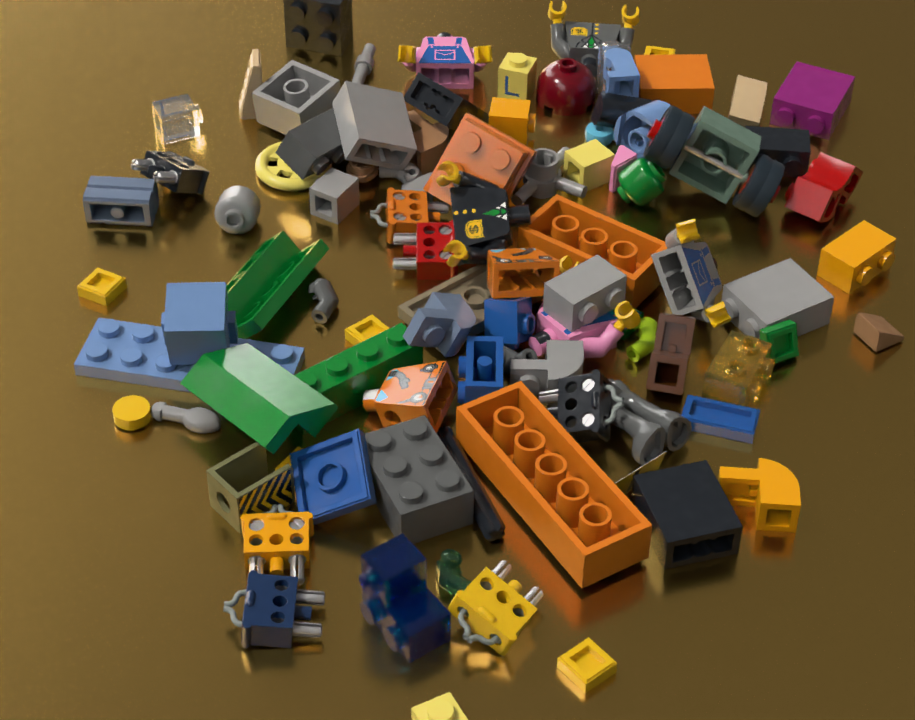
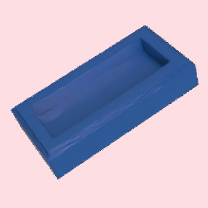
[681,395,760,444]

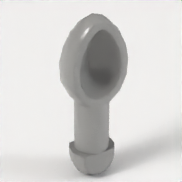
[151,402,221,433]

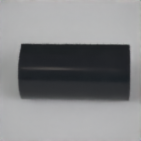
[590,92,655,128]

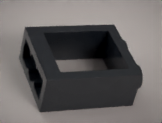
[404,72,489,131]

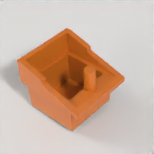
[423,113,537,206]

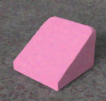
[609,145,638,193]

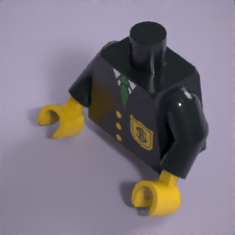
[436,161,531,267]

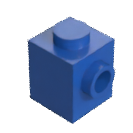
[484,297,536,349]

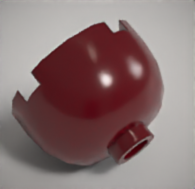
[536,58,596,116]

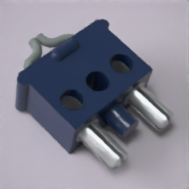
[223,570,326,648]

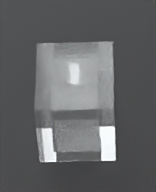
[152,94,203,145]

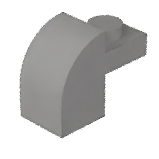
[509,340,584,407]

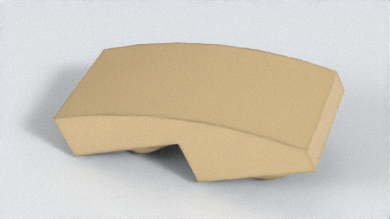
[728,75,768,127]

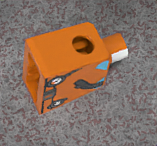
[487,248,560,299]
[363,361,458,433]

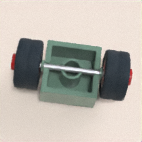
[643,105,785,217]

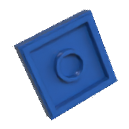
[290,429,377,525]

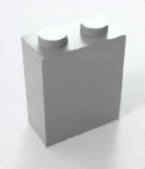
[332,81,417,171]
[721,258,834,350]

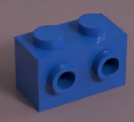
[458,336,503,403]

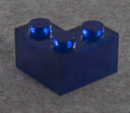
[359,533,451,663]

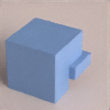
[161,282,238,365]

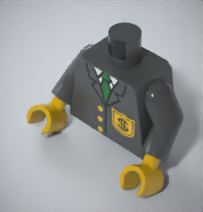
[548,1,640,77]

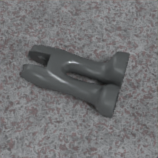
[608,379,692,466]

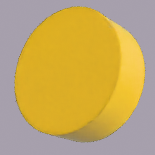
[112,395,151,431]

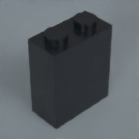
[631,460,743,570]

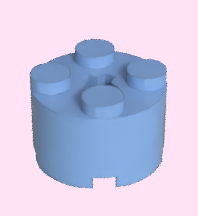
[614,100,671,159]

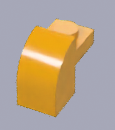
[718,458,801,533]

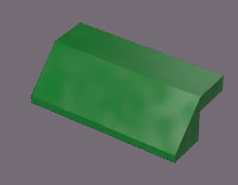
[226,231,330,339]
[180,343,338,455]

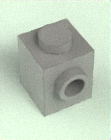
[309,168,359,225]

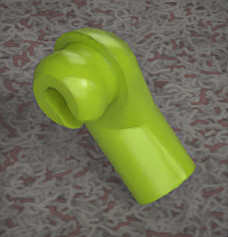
[626,317,658,362]

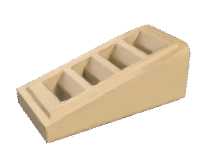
[239,49,263,119]

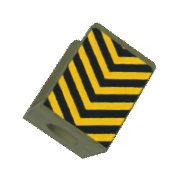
[206,442,295,534]

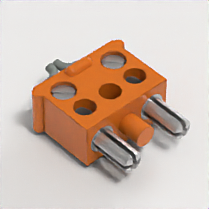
[370,187,449,244]

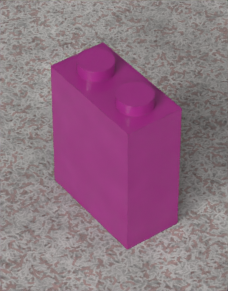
[770,61,855,140]

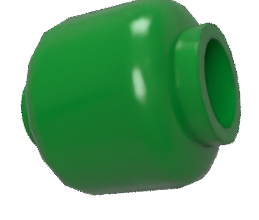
[617,158,667,206]

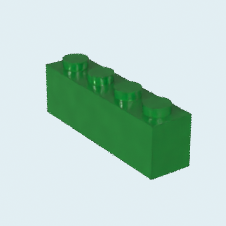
[295,323,423,435]

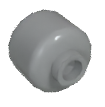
[214,185,261,235]

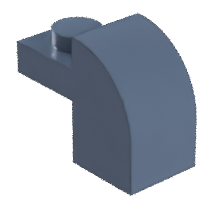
[403,292,476,357]

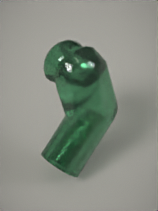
[435,549,472,595]

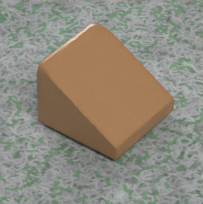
[853,313,904,352]

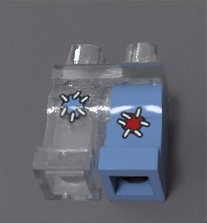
[596,41,640,98]

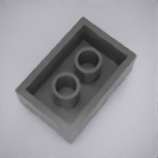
[365,415,474,548]

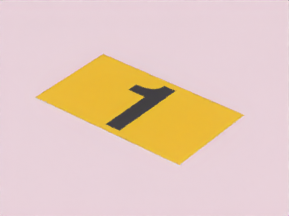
[615,451,666,494]

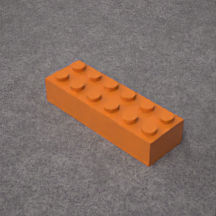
[456,381,652,588]

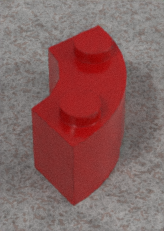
[784,152,863,222]

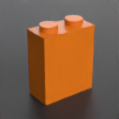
[634,54,715,114]

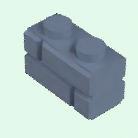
[83,176,159,227]

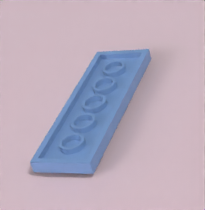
[74,317,305,392]

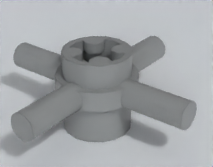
[511,147,587,206]

